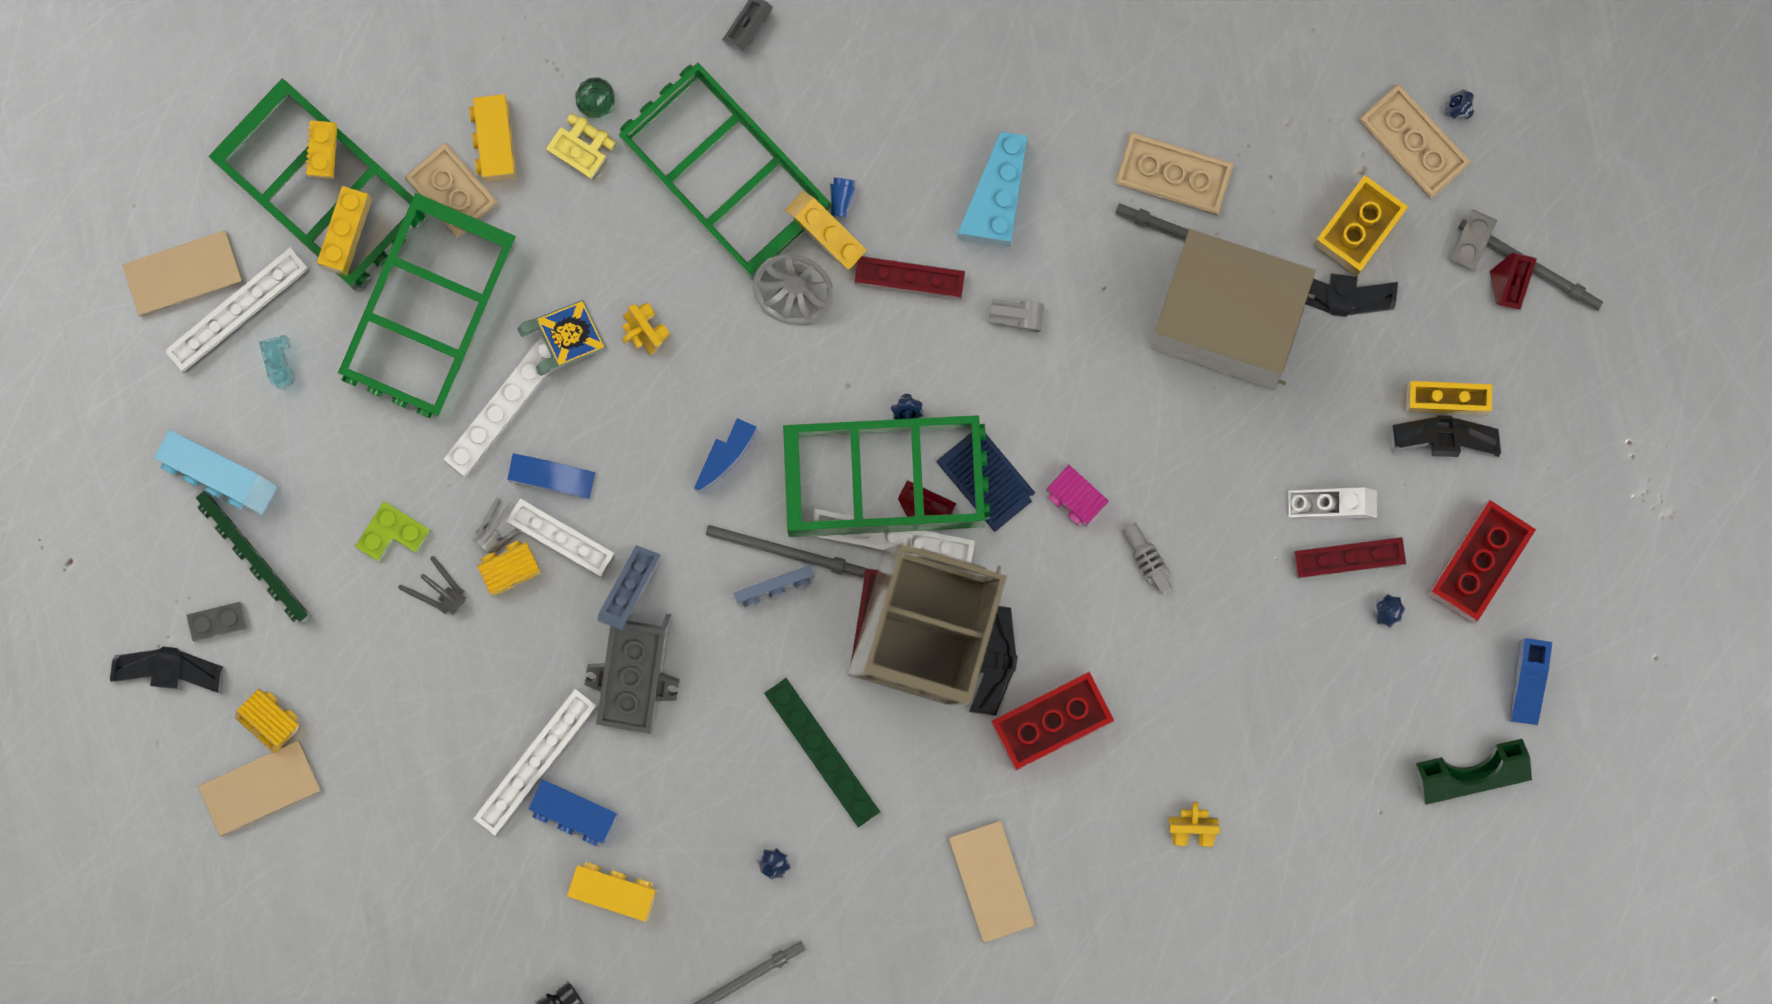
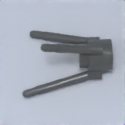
[398,556,467,615]

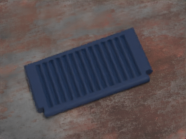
[936,432,1035,532]

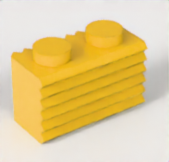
[305,121,337,179]
[477,540,542,597]
[235,688,300,753]

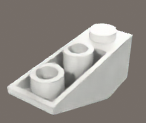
[1288,487,1377,519]

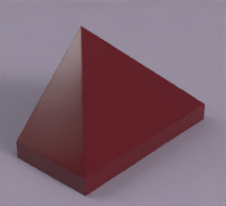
[1489,252,1537,310]
[898,480,956,517]

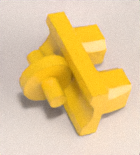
[622,303,670,355]
[1168,801,1220,847]

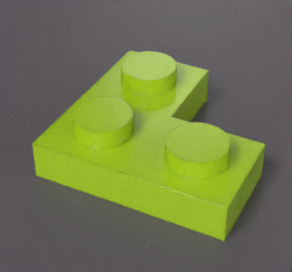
[354,501,431,562]

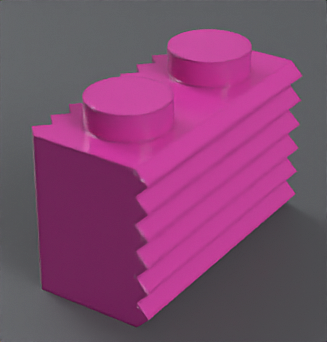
[1046,464,1109,527]

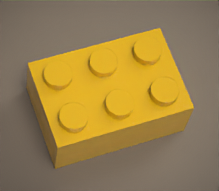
[1313,175,1408,276]

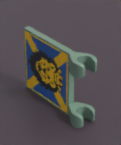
[517,300,606,376]

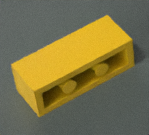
[469,94,516,182]
[317,186,372,276]
[784,191,867,270]
[1406,381,1493,416]
[567,862,657,922]

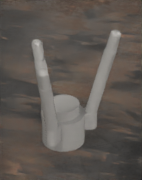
[473,498,521,553]

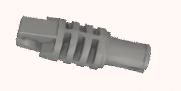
[1122,522,1172,594]

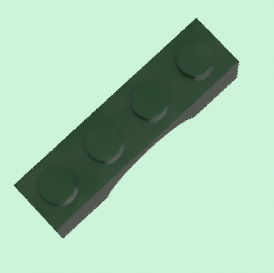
[1416,739,1532,805]

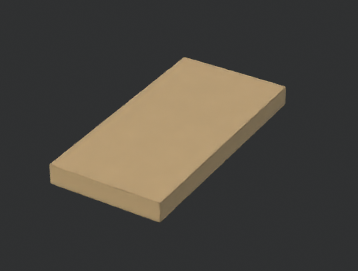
[1358,84,1472,200]
[1115,132,1234,216]
[122,230,243,316]
[198,741,321,836]
[949,821,1036,943]

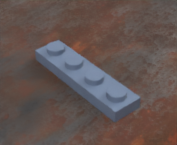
[597,545,661,631]

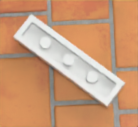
[506,498,614,578]

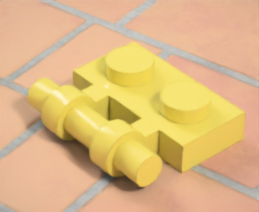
[546,113,617,180]

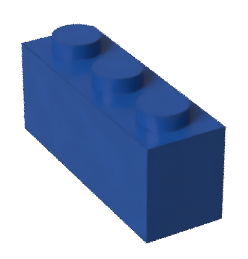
[528,779,619,847]

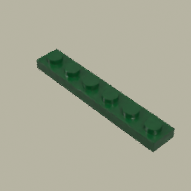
[196,491,312,624]
[764,678,880,828]

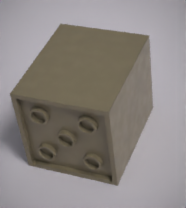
[1151,229,1316,390]
[848,538,1007,706]

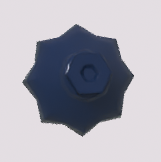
[1444,89,1475,119]
[890,394,924,419]
[1373,594,1406,628]
[757,848,791,880]

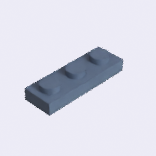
[734,565,815,607]

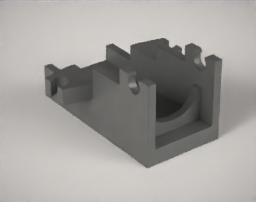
[584,613,680,734]

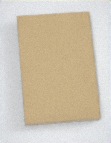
[404,142,499,239]

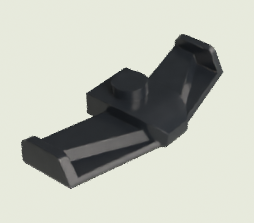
[1305,273,1398,317]
[1390,415,1501,457]
[969,606,1018,716]
[110,646,223,694]

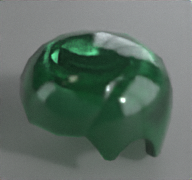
[574,77,615,118]

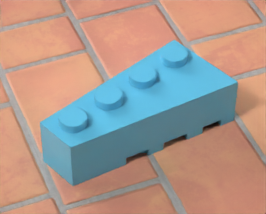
[957,132,1027,247]
[154,429,278,515]

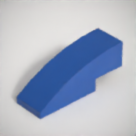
[694,418,758,493]
[507,453,595,499]

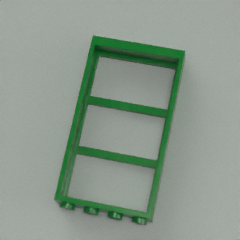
[618,62,831,280]
[208,78,426,290]
[338,192,516,419]
[783,415,990,537]

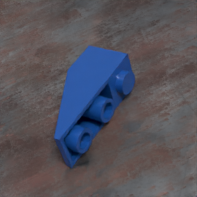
[1510,638,1552,725]

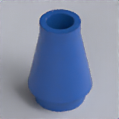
[830,177,857,217]

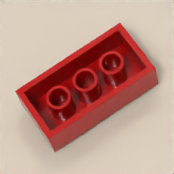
[1428,500,1536,624]
[991,672,1115,771]

